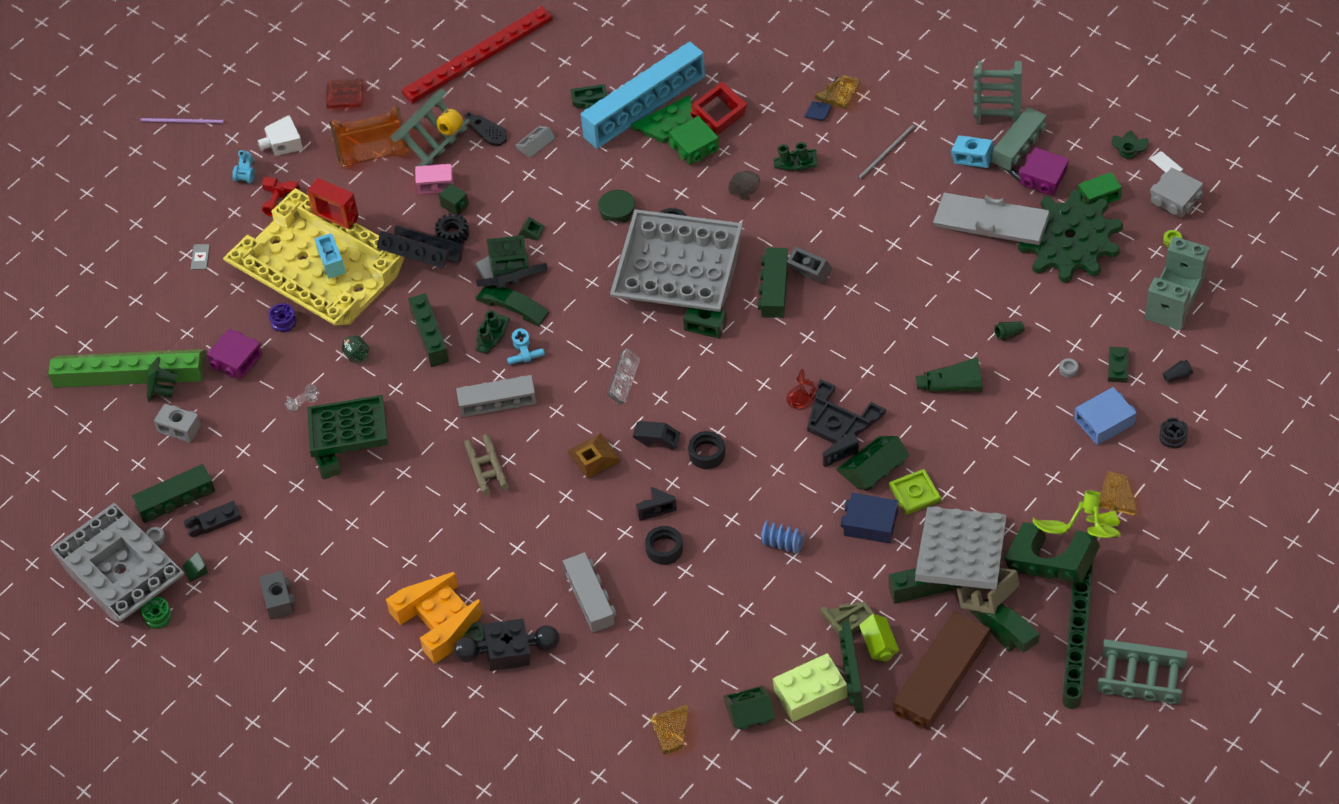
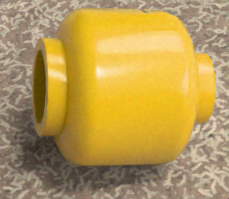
[436,109,463,135]

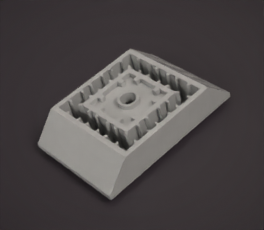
[51,503,185,622]

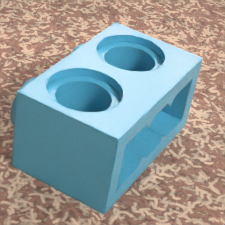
[314,233,346,279]

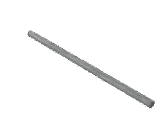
[859,125,915,179]

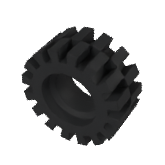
[435,213,469,244]

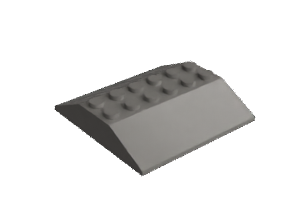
[610,209,743,312]

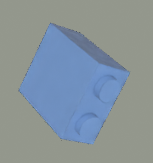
[1074,387,1137,445]

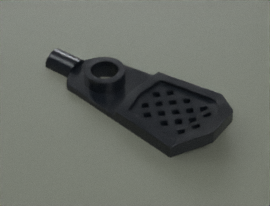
[464,112,507,146]

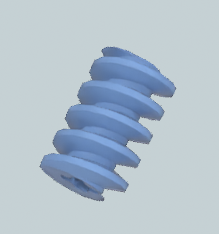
[761,520,805,554]

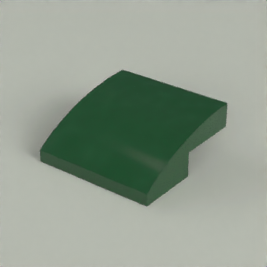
[487,235,529,276]

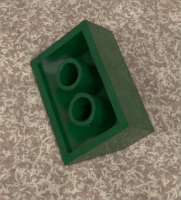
[837,436,909,490]

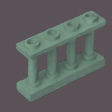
[974,61,1022,124]
[390,89,470,167]
[1097,639,1187,704]

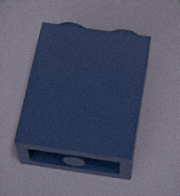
[841,493,898,544]

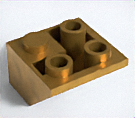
[568,433,621,479]

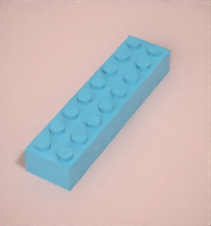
[581,42,705,149]

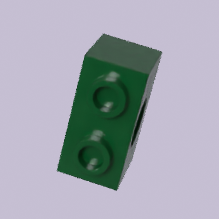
[683,307,727,339]

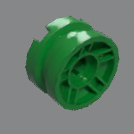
[141,597,172,629]

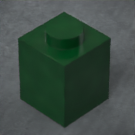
[439,184,469,215]

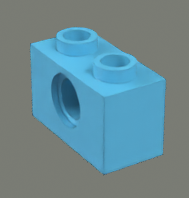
[951,135,994,168]

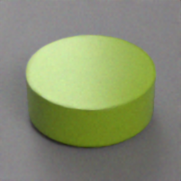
[1163,230,1182,247]

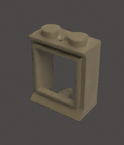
[957,568,1020,614]

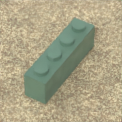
[991,107,1047,171]

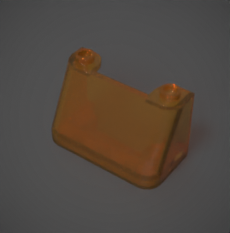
[329,106,409,168]

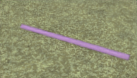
[141,118,224,124]

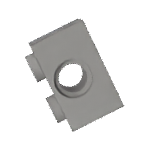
[154,404,201,443]

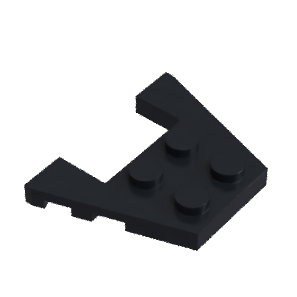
[807,379,886,444]

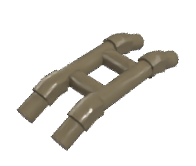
[464,434,509,496]

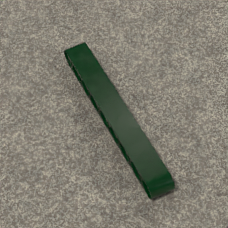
[1062,562,1093,709]

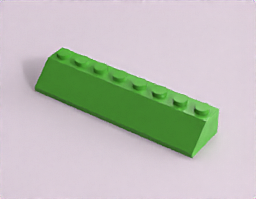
[48,349,205,388]

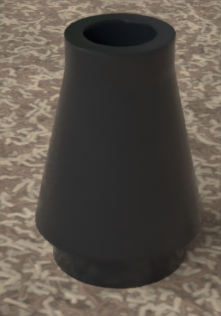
[1163,360,1193,383]

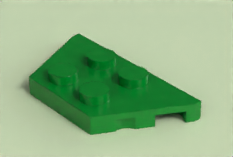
[631,95,693,144]

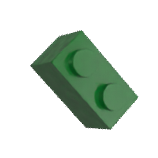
[1078,172,1122,205]

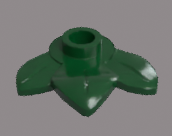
[1112,131,1148,158]

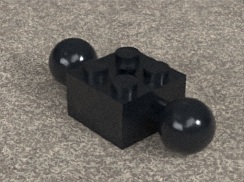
[453,619,560,671]

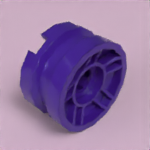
[269,303,296,333]

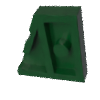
[570,84,607,109]

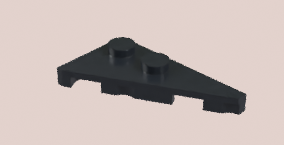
[476,263,548,288]

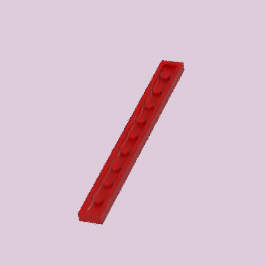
[401,6,553,104]

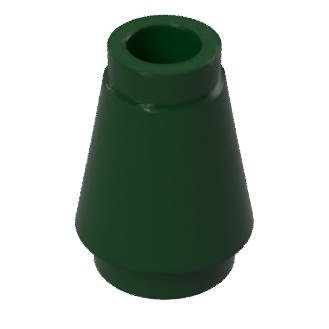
[994,321,1024,340]

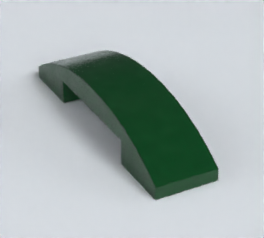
[476,285,549,326]

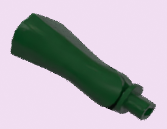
[915,357,983,392]

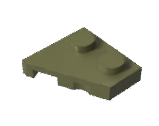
[820,602,875,634]

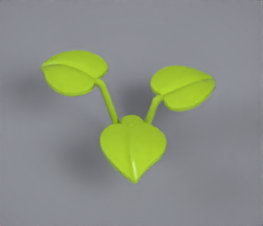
[1033,490,1121,538]

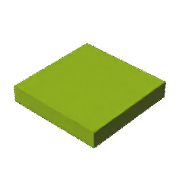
[889,469,941,515]

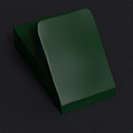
[314,454,340,479]

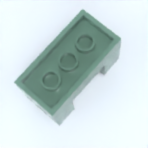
[1145,236,1210,331]

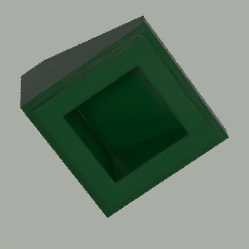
[518,217,544,241]
[182,552,208,582]

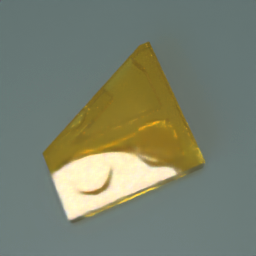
[815,75,860,109]
[1099,471,1136,515]
[650,705,688,754]

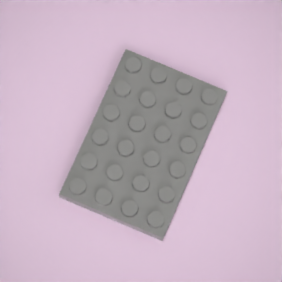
[915,507,1006,590]

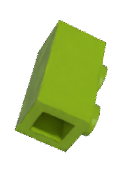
[859,614,899,662]

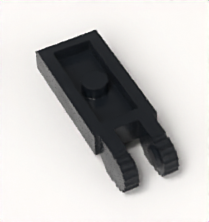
[184,501,242,537]

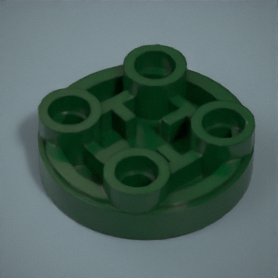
[598,190,635,222]

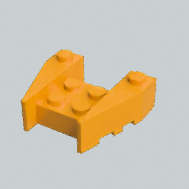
[386,572,483,664]

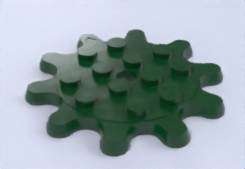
[1018,190,1123,283]

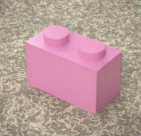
[415,164,453,195]

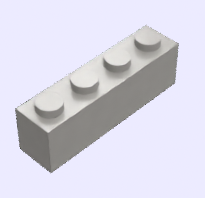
[456,375,536,418]
[562,552,617,633]

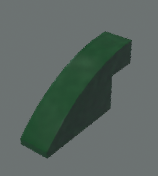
[970,599,1040,653]

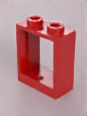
[690,81,747,135]
[307,178,359,229]

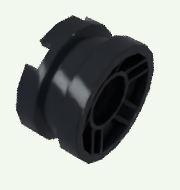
[1159,417,1188,449]

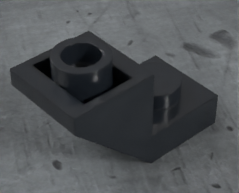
[633,421,680,450]

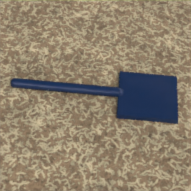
[804,77,839,121]

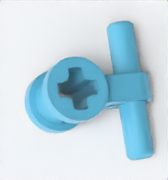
[232,150,255,184]
[507,328,545,365]

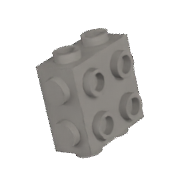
[1150,167,1204,218]

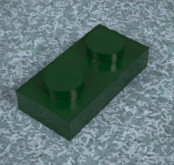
[1108,347,1129,383]

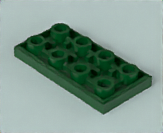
[839,621,864,713]

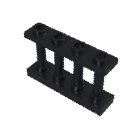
[377,224,464,268]

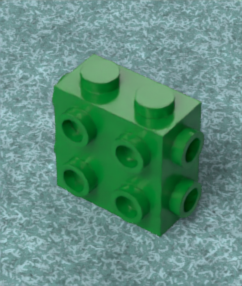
[668,116,719,166]

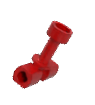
[262,177,300,216]

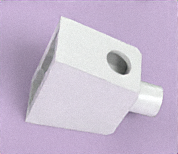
[258,115,303,156]

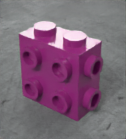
[1018,147,1069,196]
[207,328,262,380]

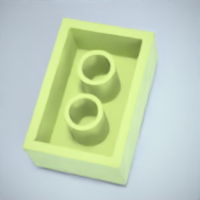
[773,653,847,722]

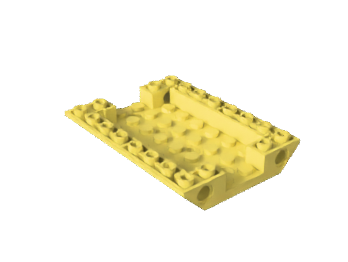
[223,188,405,325]

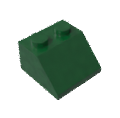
[723,686,775,730]

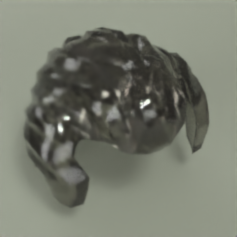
[728,171,760,200]

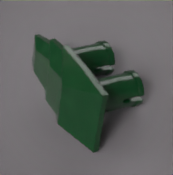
[774,142,817,171]
[476,310,510,354]
[147,357,177,402]

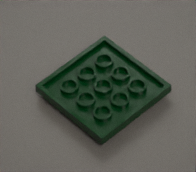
[307,395,388,457]

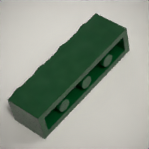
[758,248,788,318]
[408,293,449,367]
[131,464,215,523]
[889,568,959,604]

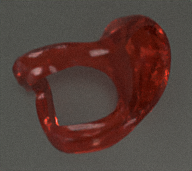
[786,369,817,409]

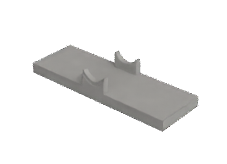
[933,193,1050,245]

